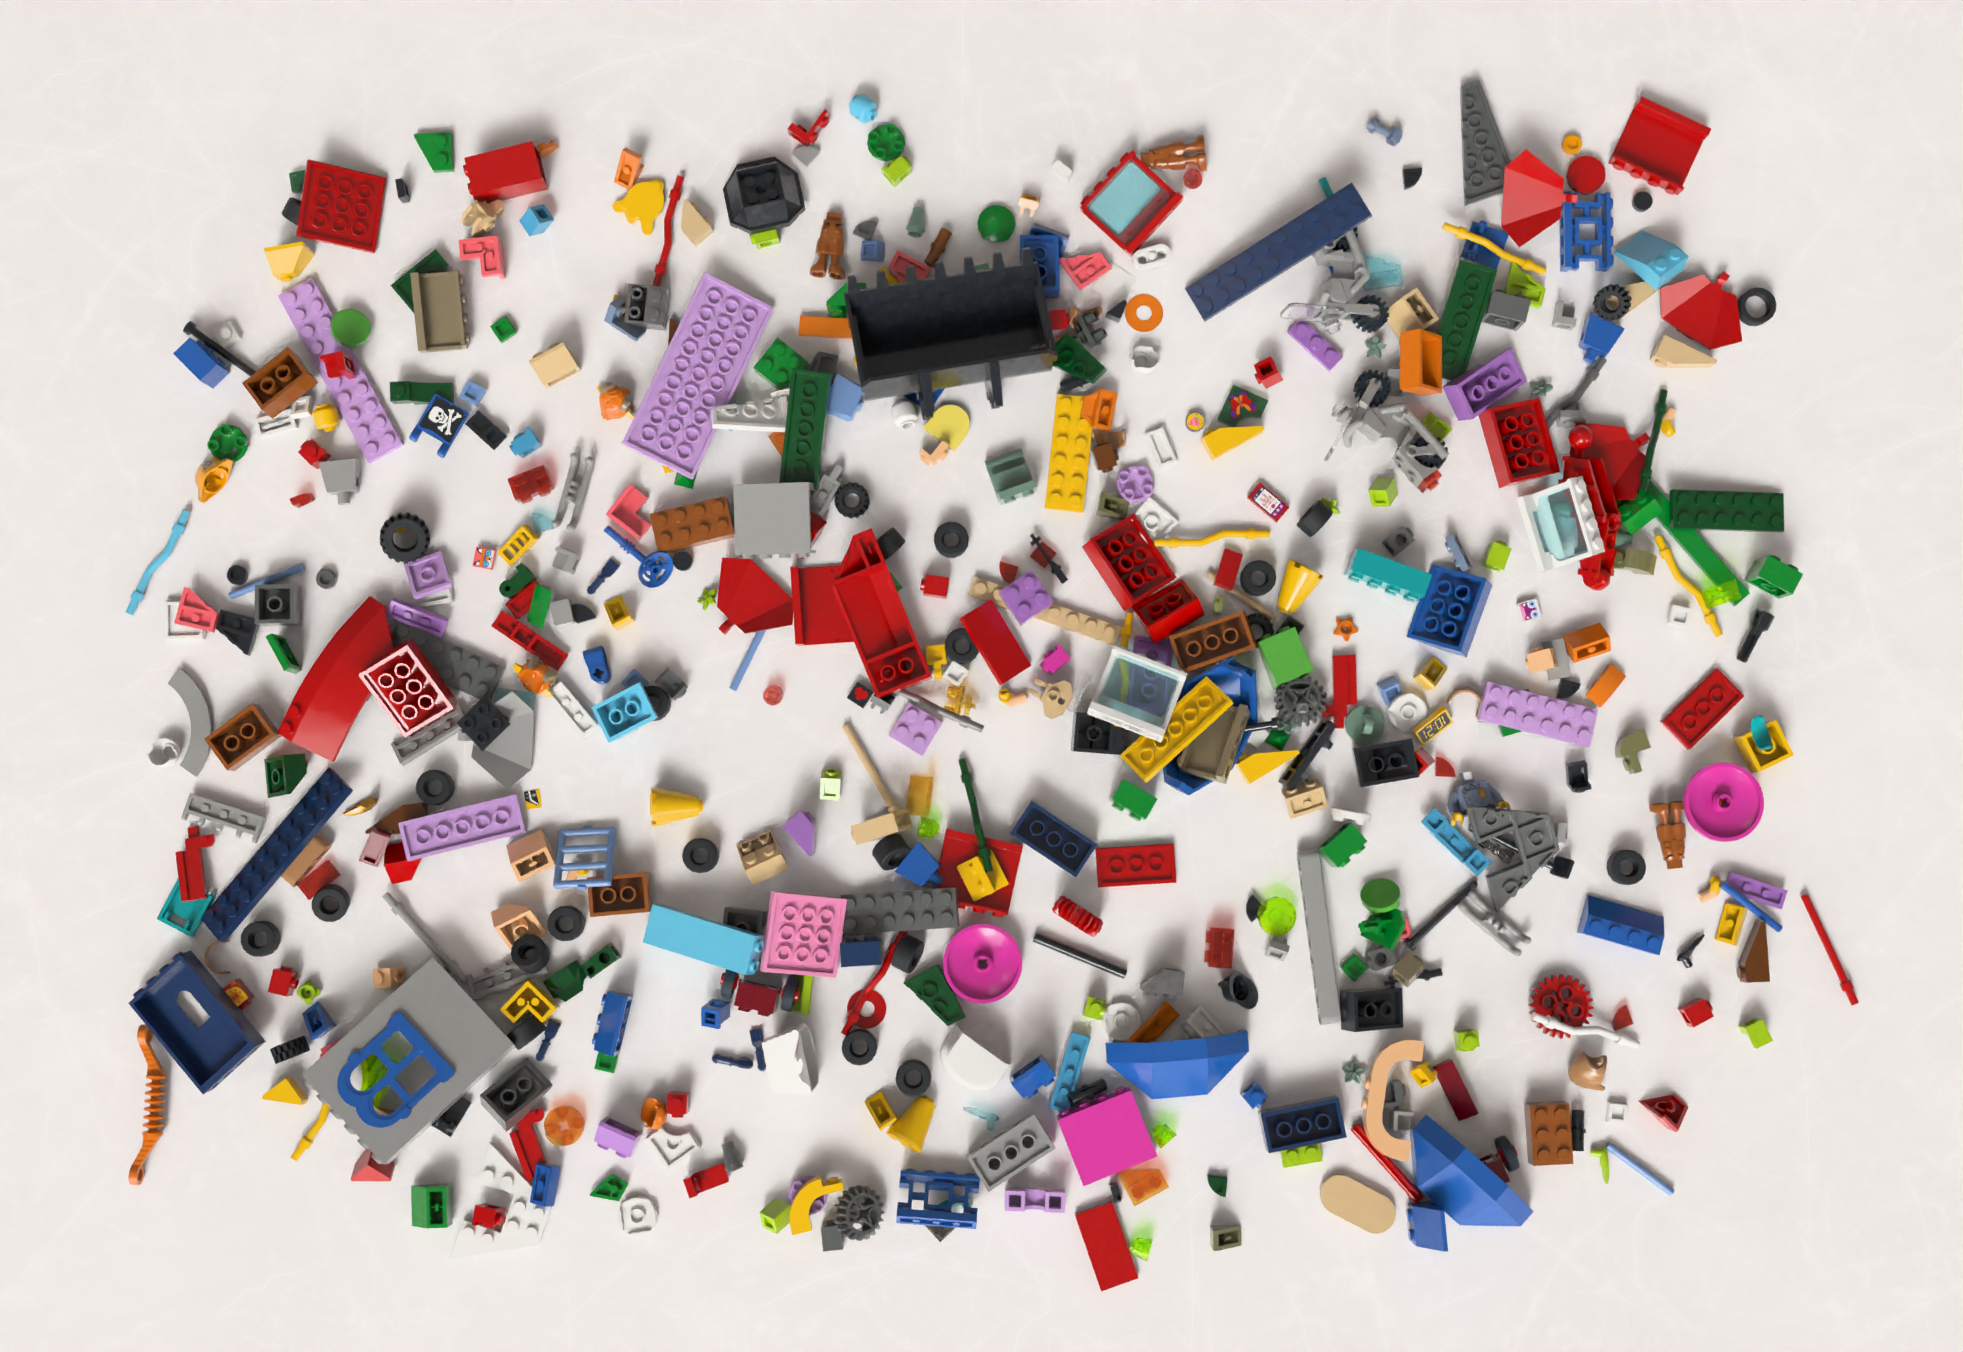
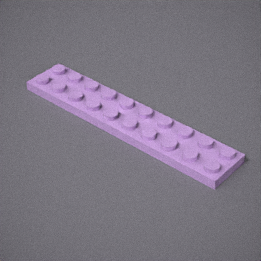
[278,278,404,463]

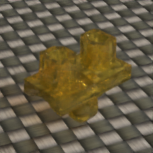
[944,685,977,715]

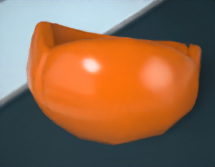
[640,1097,667,1130]

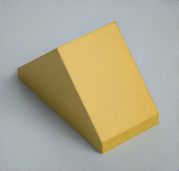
[604,595,635,630]
[1413,656,1448,691]
[262,1076,308,1105]
[864,1091,898,1131]

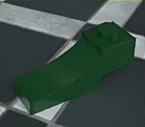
[390,381,454,405]

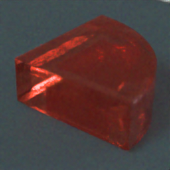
[289,493,315,508]
[999,561,1019,585]
[1435,757,1456,777]
[1612,1005,1633,1031]

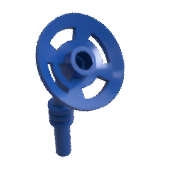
[603,525,673,588]

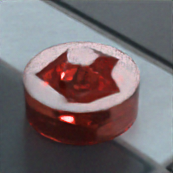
[1183,169,1202,189]
[763,685,784,705]

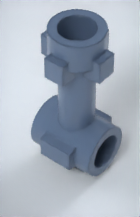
[1366,118,1403,146]

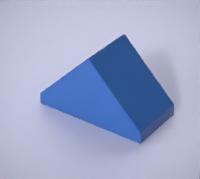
[302,1002,337,1040]

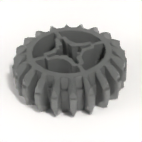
[1274,675,1328,727]
[832,1185,885,1241]

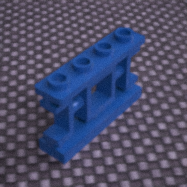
[1559,191,1614,272]
[896,1169,980,1229]

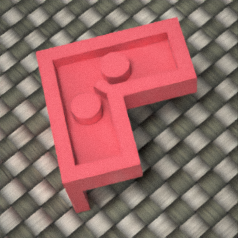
[458,236,506,279]
[606,484,651,541]

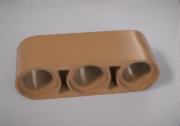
[281,833,332,887]

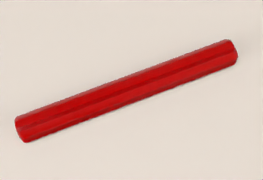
[1351,1123,1423,1203]

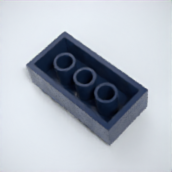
[1010,801,1098,877]
[1258,1095,1347,1153]

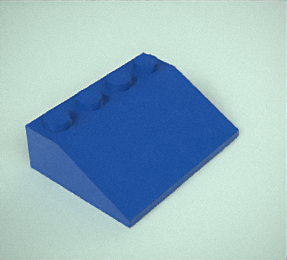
[1406,564,1492,658]

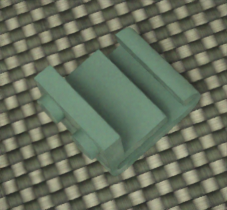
[984,448,1037,504]

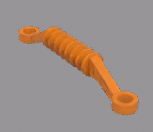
[128,1024,167,1185]

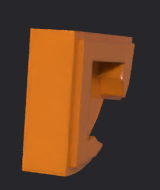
[537,140,559,158]

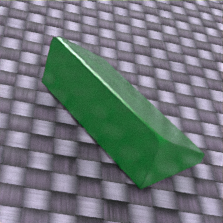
[527,584,552,628]

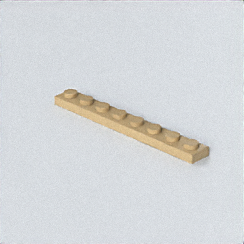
[968,577,1121,646]

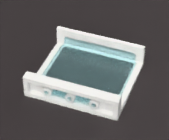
[1517,476,1605,572]
[1087,646,1187,742]

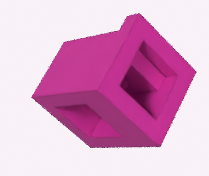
[1039,643,1071,674]

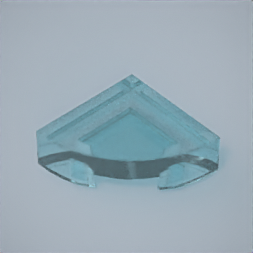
[531,513,555,533]

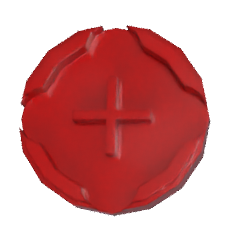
[1566,156,1606,195]

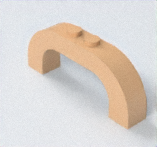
[1361,1040,1424,1162]

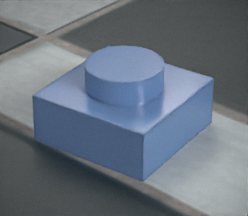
[459,380,487,407]
[621,669,649,688]

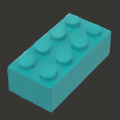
[1344,548,1432,602]

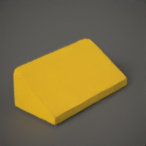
[1715,902,1748,946]

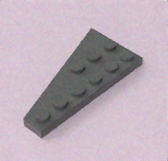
[1460,80,1511,207]

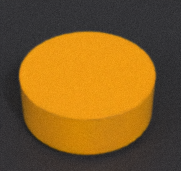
[1561,134,1582,155]

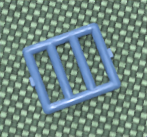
[553,825,617,890]

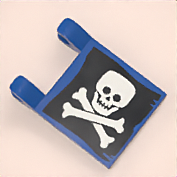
[409,394,470,458]

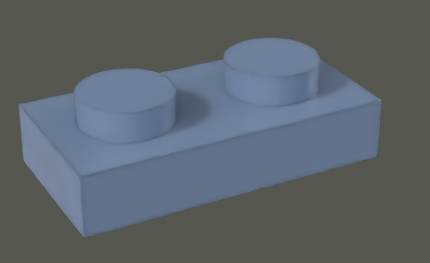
[1445,533,1473,572]

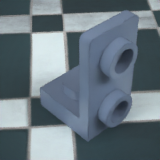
[604,295,646,341]

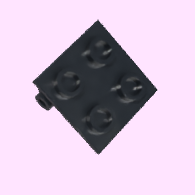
[457,696,511,751]
[431,1097,472,1137]

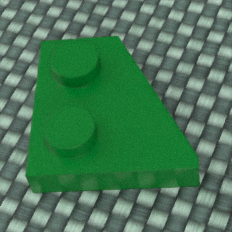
[414,132,454,173]

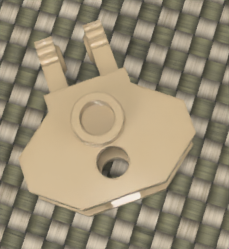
[461,199,504,238]
[1027,677,1073,719]

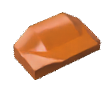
[1080,388,1118,432]

